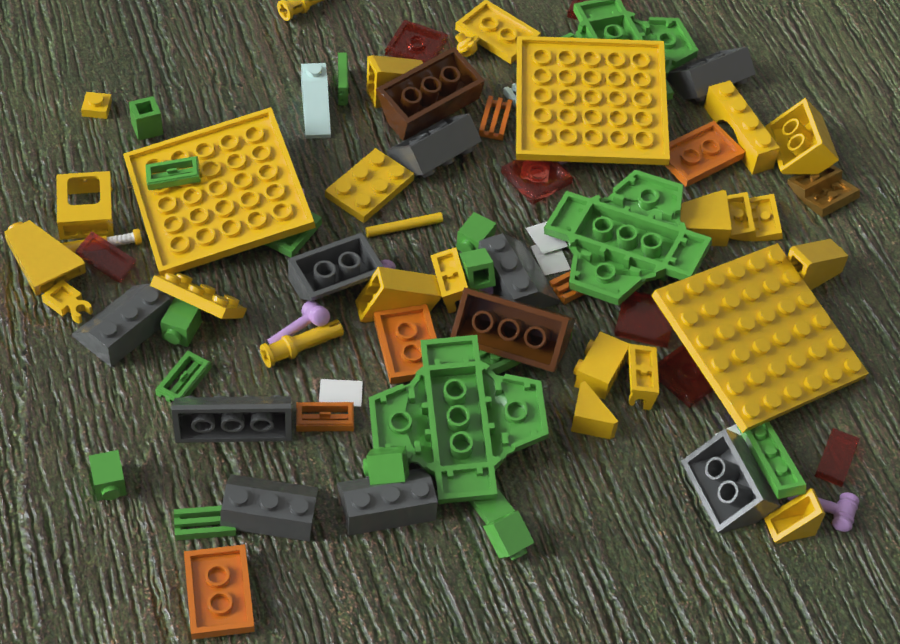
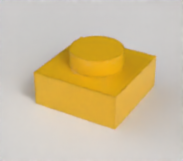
[81,92,112,119]

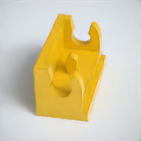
[431,247,468,313]
[627,344,659,410]

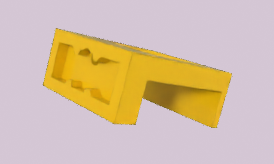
[56,171,114,240]

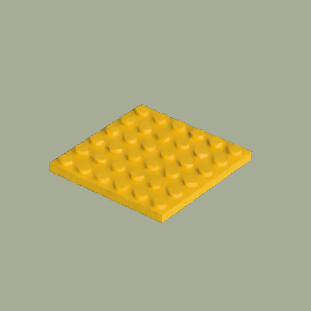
[516,36,670,165]
[123,107,316,276]
[651,243,869,433]

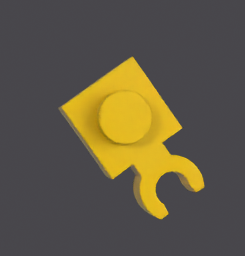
[42,279,93,324]

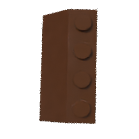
[376,47,485,141]
[450,287,576,372]

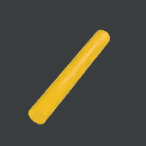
[365,212,443,238]

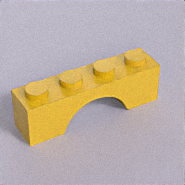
[704,80,780,175]

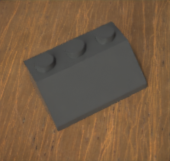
[666,46,756,102]
[387,114,482,178]
[288,232,384,301]
[478,233,560,309]
[72,283,171,367]
[681,429,780,533]
[337,468,438,536]
[220,474,318,541]

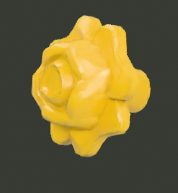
[455,32,479,57]

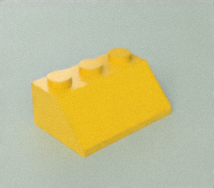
[765,98,839,174]

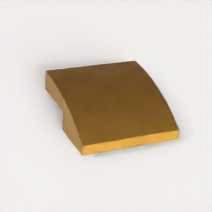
[787,165,860,217]

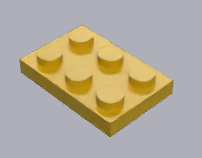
[455,0,541,64]
[325,148,414,223]
[150,273,247,319]

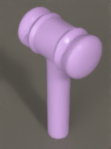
[267,301,330,344]
[787,492,860,532]

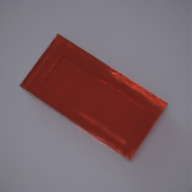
[75,231,136,284]
[815,428,860,487]

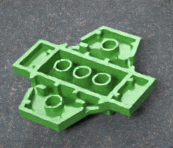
[562,0,698,100]
[544,170,712,306]
[369,335,549,504]

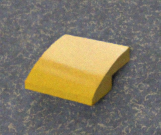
[727,192,783,241]

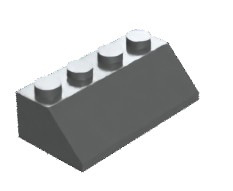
[171,395,292,443]

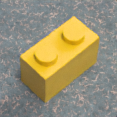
[573,331,629,400]

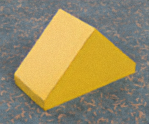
[571,381,619,439]
[764,488,825,544]

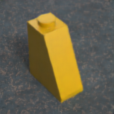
[366,55,423,108]
[680,190,732,246]
[4,220,86,296]
[787,239,848,290]
[355,267,442,323]

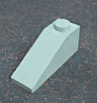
[301,63,331,139]

